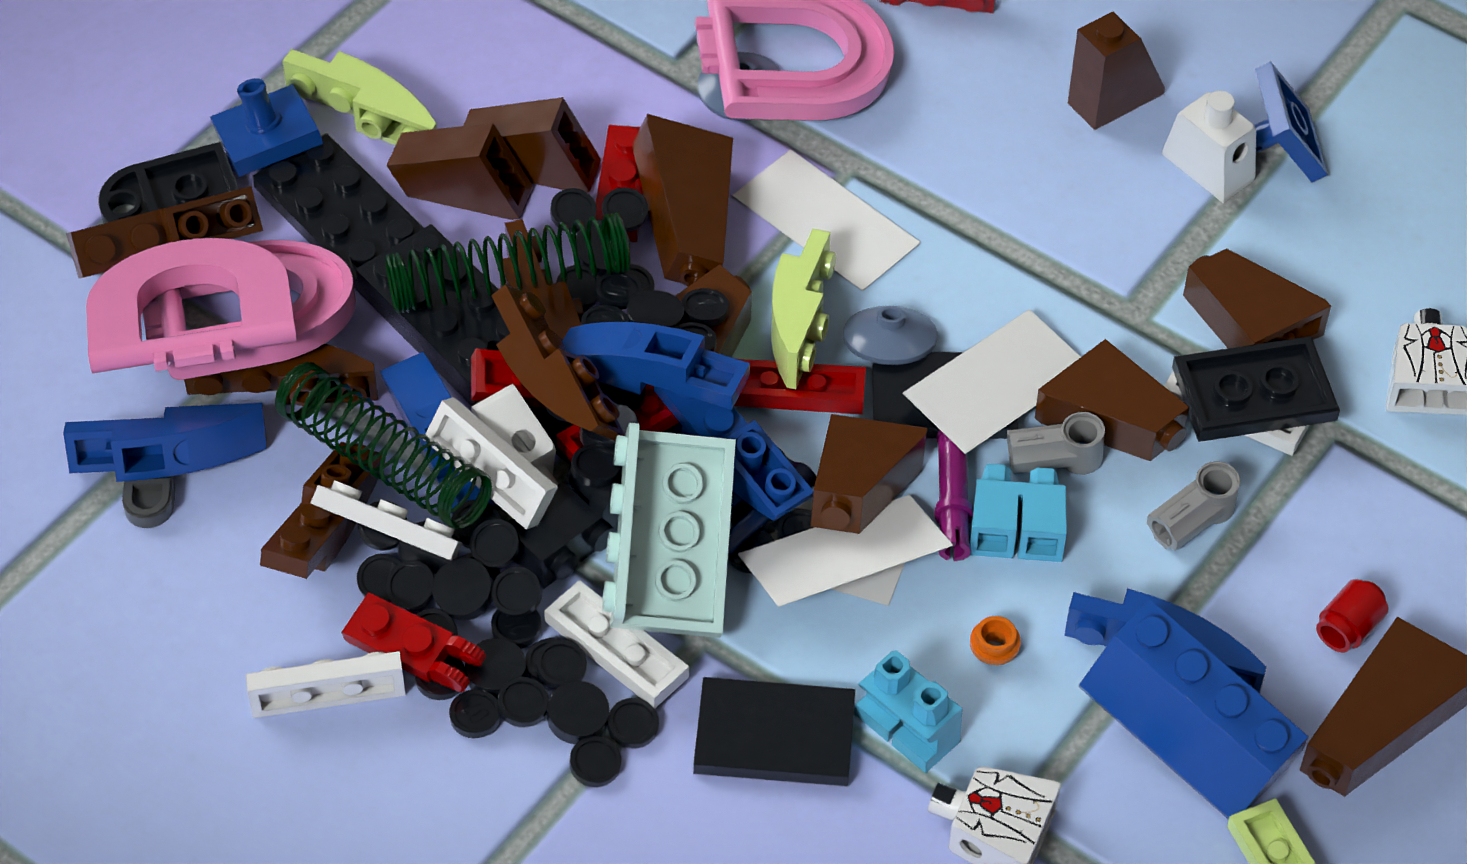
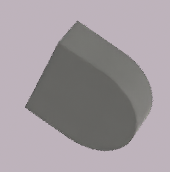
[122,478,175,528]

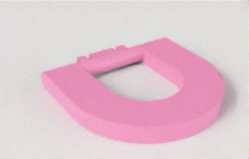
[695,0,894,120]
[86,238,297,374]
[143,240,356,380]

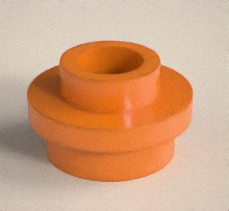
[970,616,1021,665]

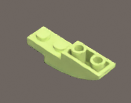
[282,49,437,145]
[771,229,836,389]

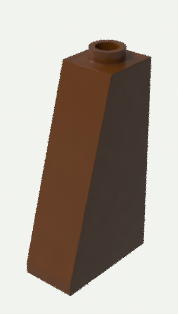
[633,113,733,286]
[1299,617,1467,797]

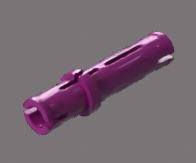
[934,430,973,561]

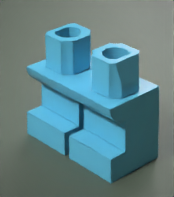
[970,464,1067,562]
[854,650,962,773]

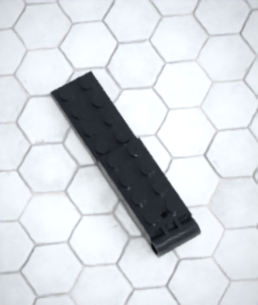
[252,133,510,406]

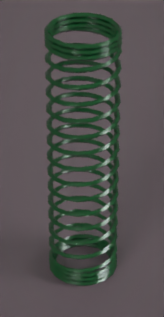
[385,212,631,314]
[275,362,492,529]

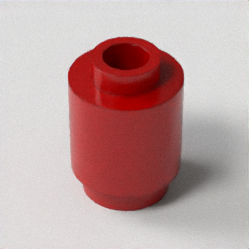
[1316,579,1389,653]

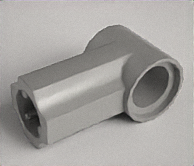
[1007,412,1105,475]
[1147,461,1240,551]

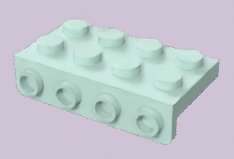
[602,423,736,638]

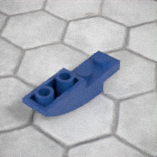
[562,322,750,410]
[380,352,501,515]
[654,386,814,521]
[63,403,267,482]
[1064,588,1267,694]

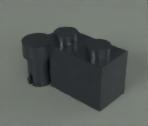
[507,468,621,589]

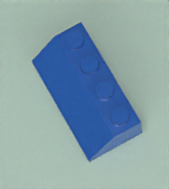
[1079,598,1309,820]

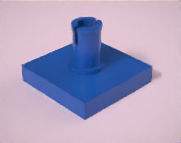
[1254,61,1328,182]
[210,78,323,177]

